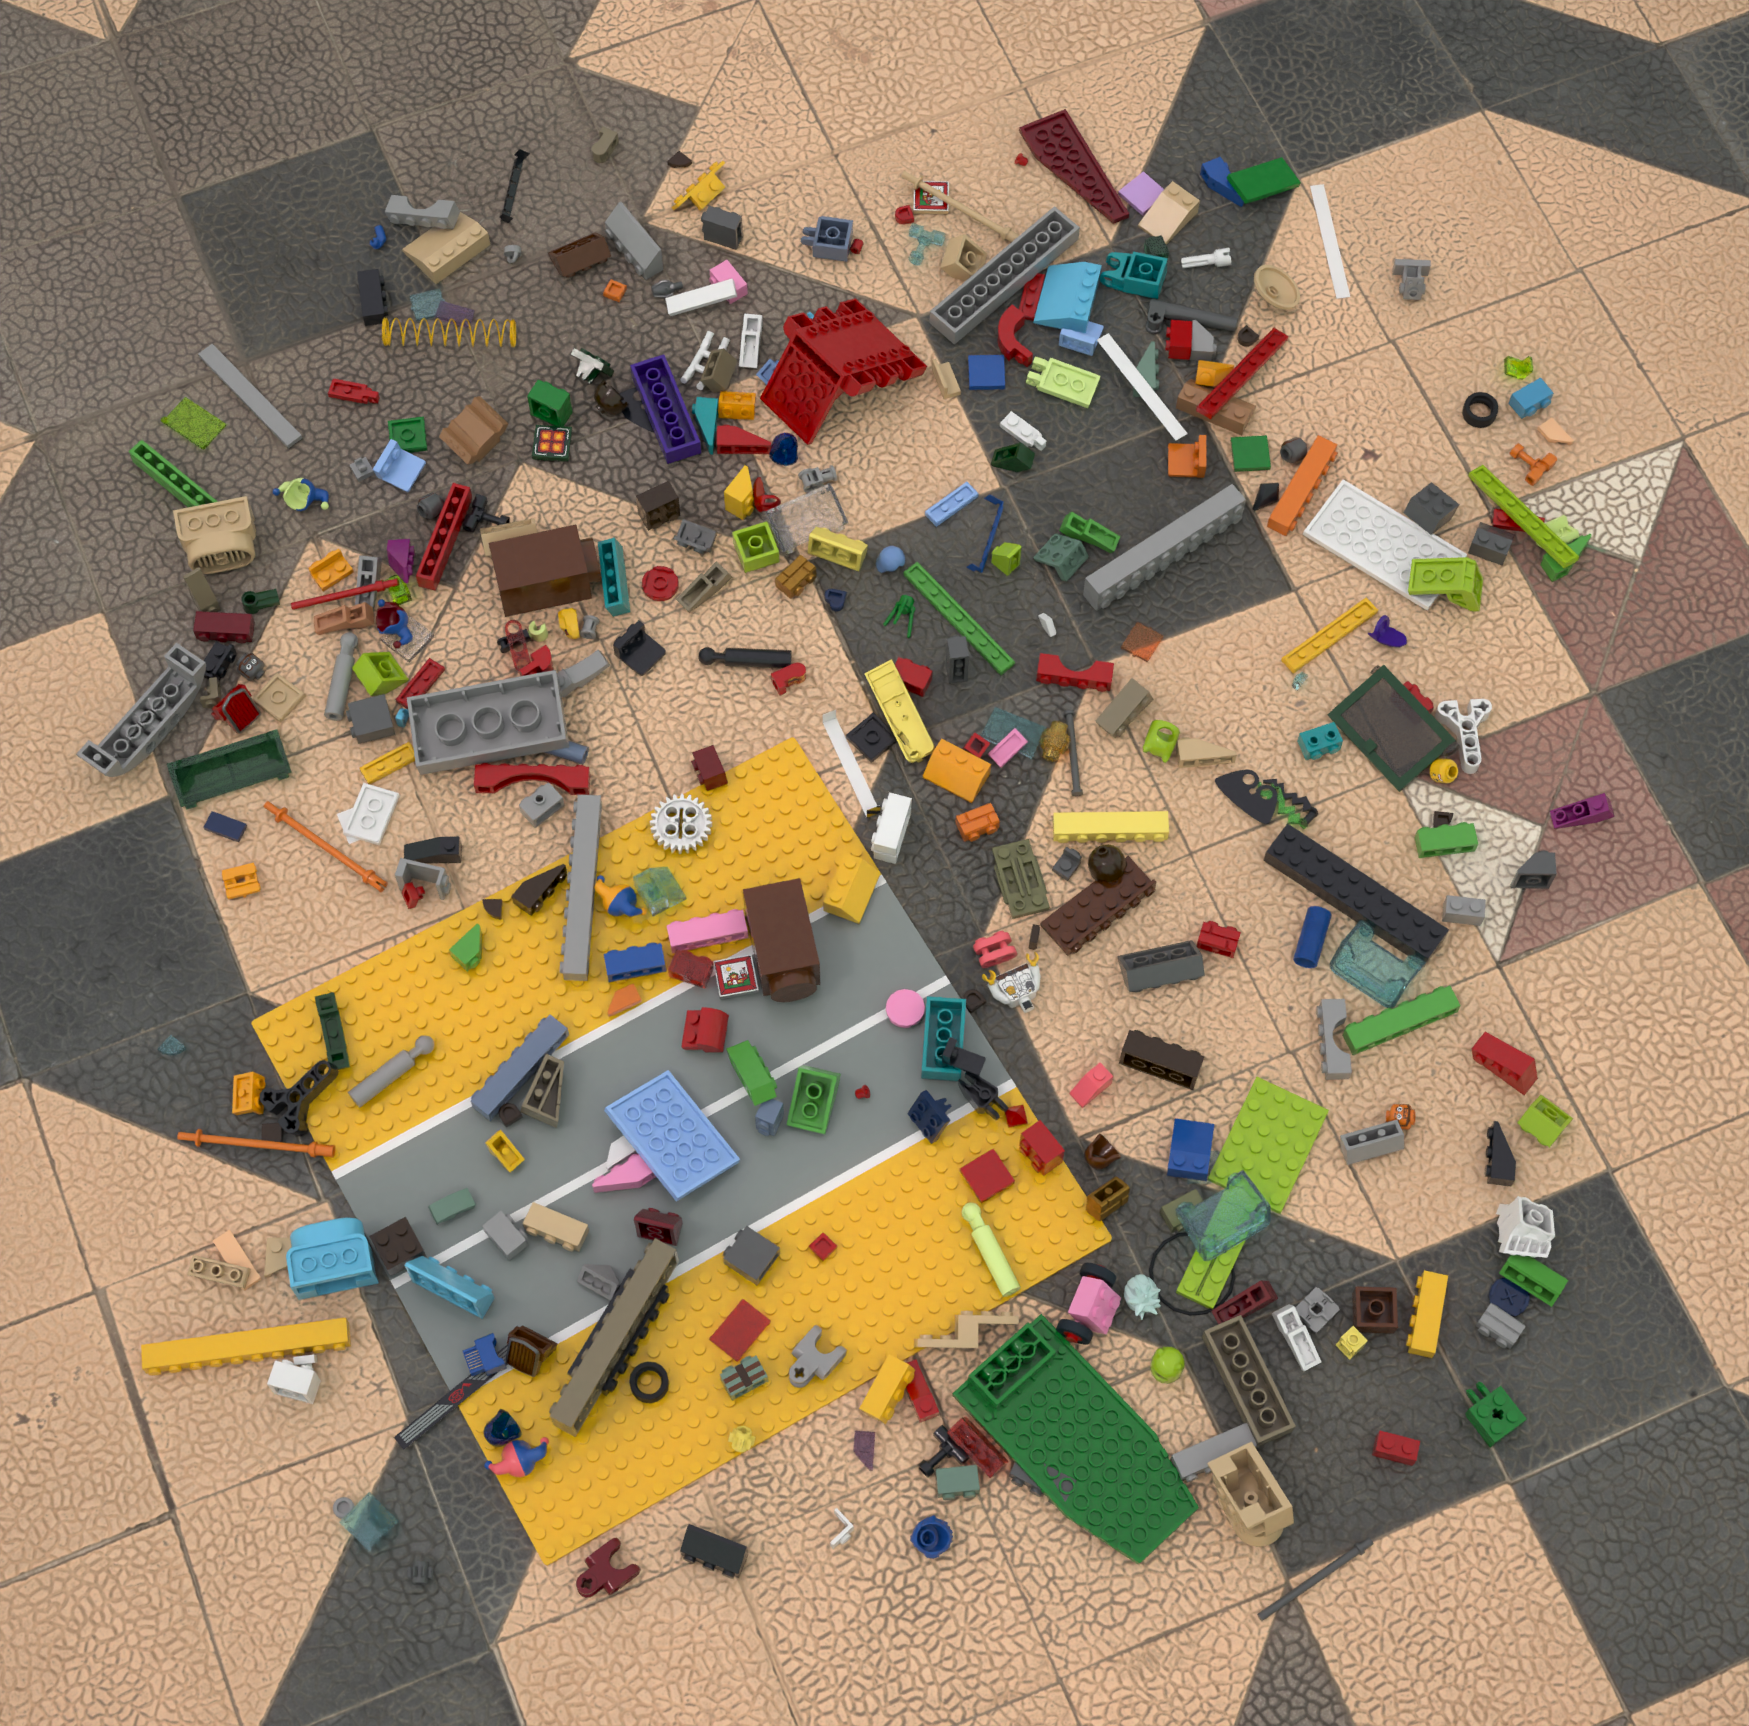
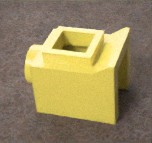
[1336,1326,1368,1360]

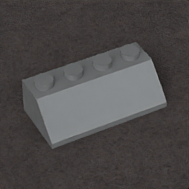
[605,202,663,280]

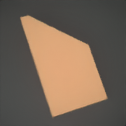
[1537,418,1574,445]

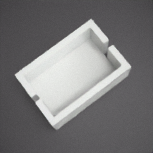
[871,792,912,864]

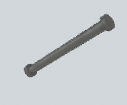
[1063,710,1083,797]

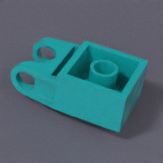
[1099,251,1168,299]

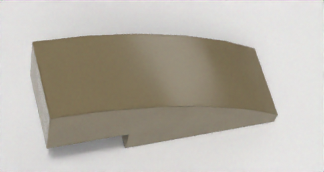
[676,561,732,612]

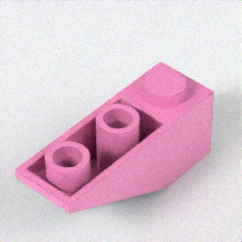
[592,1153,656,1193]

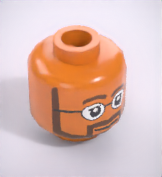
[1386,1104,1416,1130]

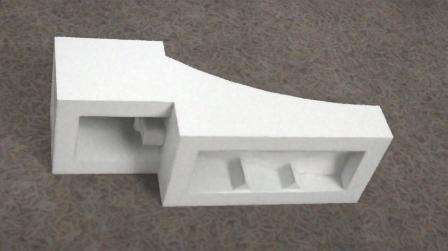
[739,314,763,369]
[1272,1304,1321,1371]

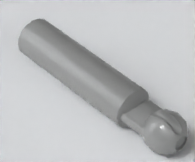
[324,632,358,721]
[348,1036,434,1108]

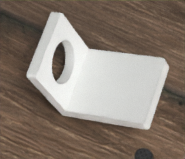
[830,1508,854,1549]

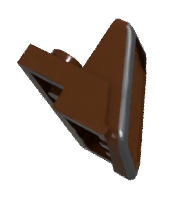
[506,1325,558,1377]

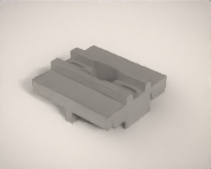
[1295,1287,1340,1334]

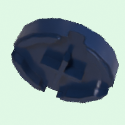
[1488,1278,1530,1317]

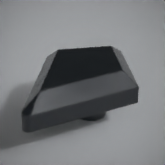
[1252,482,1279,511]

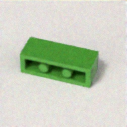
[1414,822,1478,858]
[1499,1254,1568,1307]

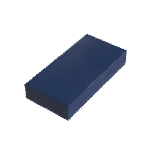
[203,811,247,842]

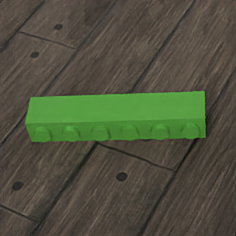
[129,440,218,507]
[1342,986,1461,1055]

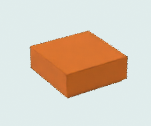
[603,279,627,302]

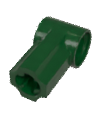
[241,589,280,614]

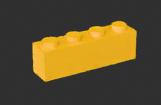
[1406,1270,1448,1358]

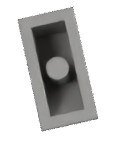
[1190,320,1217,361]

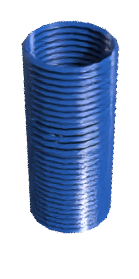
[1293,906,1332,968]

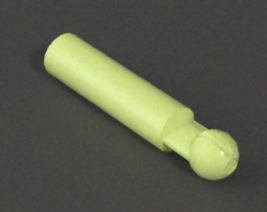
[961,1202,1021,1297]

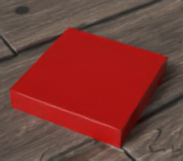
[959,1149,1015,1203]

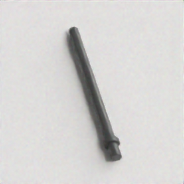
[1257,1537,1374,1621]

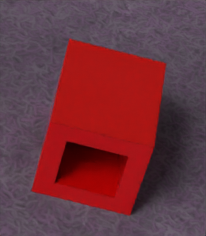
[962,732,990,758]

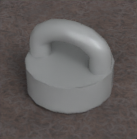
[504,245,521,264]

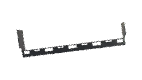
[500,149,530,223]

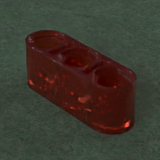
[505,620,531,674]

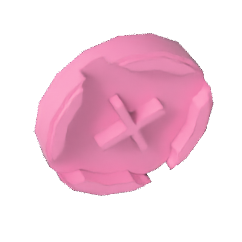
[886,989,925,1028]

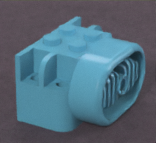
[286,1218,379,1300]

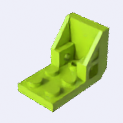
[1408,557,1483,612]

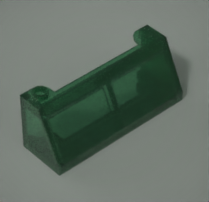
[166,729,292,810]

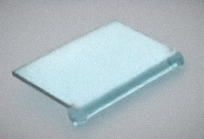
[981,707,1047,759]

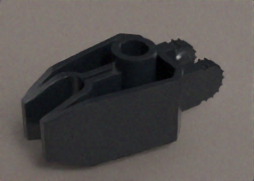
[958,1072,1009,1120]

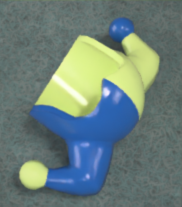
[273,478,329,511]

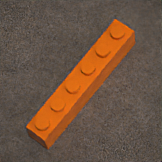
[1267,435,1338,536]

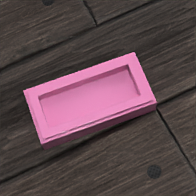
[988,728,1028,768]

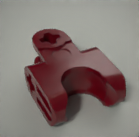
[576,1538,641,1598]

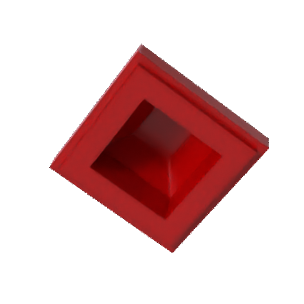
[1004,1105,1028,1128]

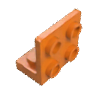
[1168,435,1206,478]

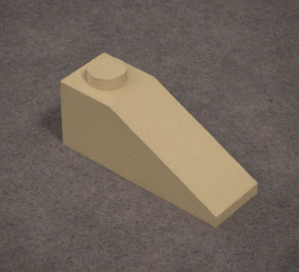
[1176,737,1237,768]

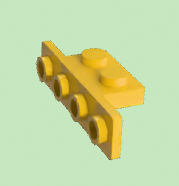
[671,161,725,210]

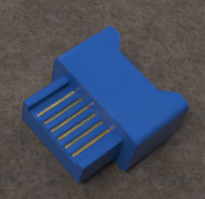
[463,1333,507,1376]

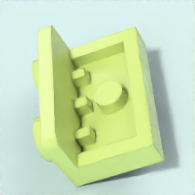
[1536,515,1579,548]

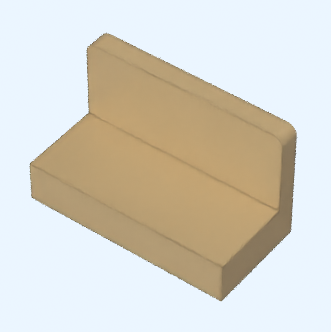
[932,359,961,400]

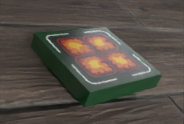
[532,425,572,462]

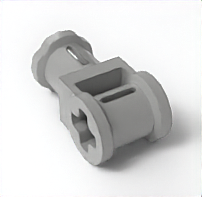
[798,465,837,493]

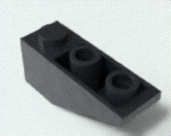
[1484,1121,1516,1187]

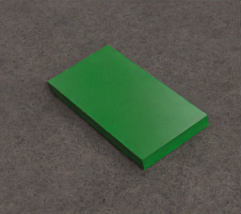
[1227,157,1301,204]

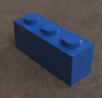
[604,943,666,982]

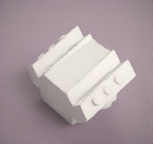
[1496,1196,1555,1258]

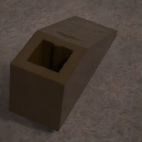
[511,864,567,916]

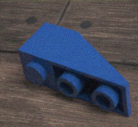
[1200,157,1244,207]

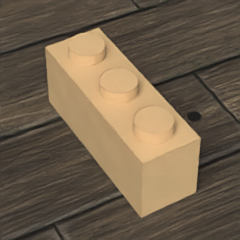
[523,1202,589,1252]

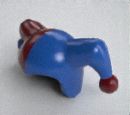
[376,599,413,649]

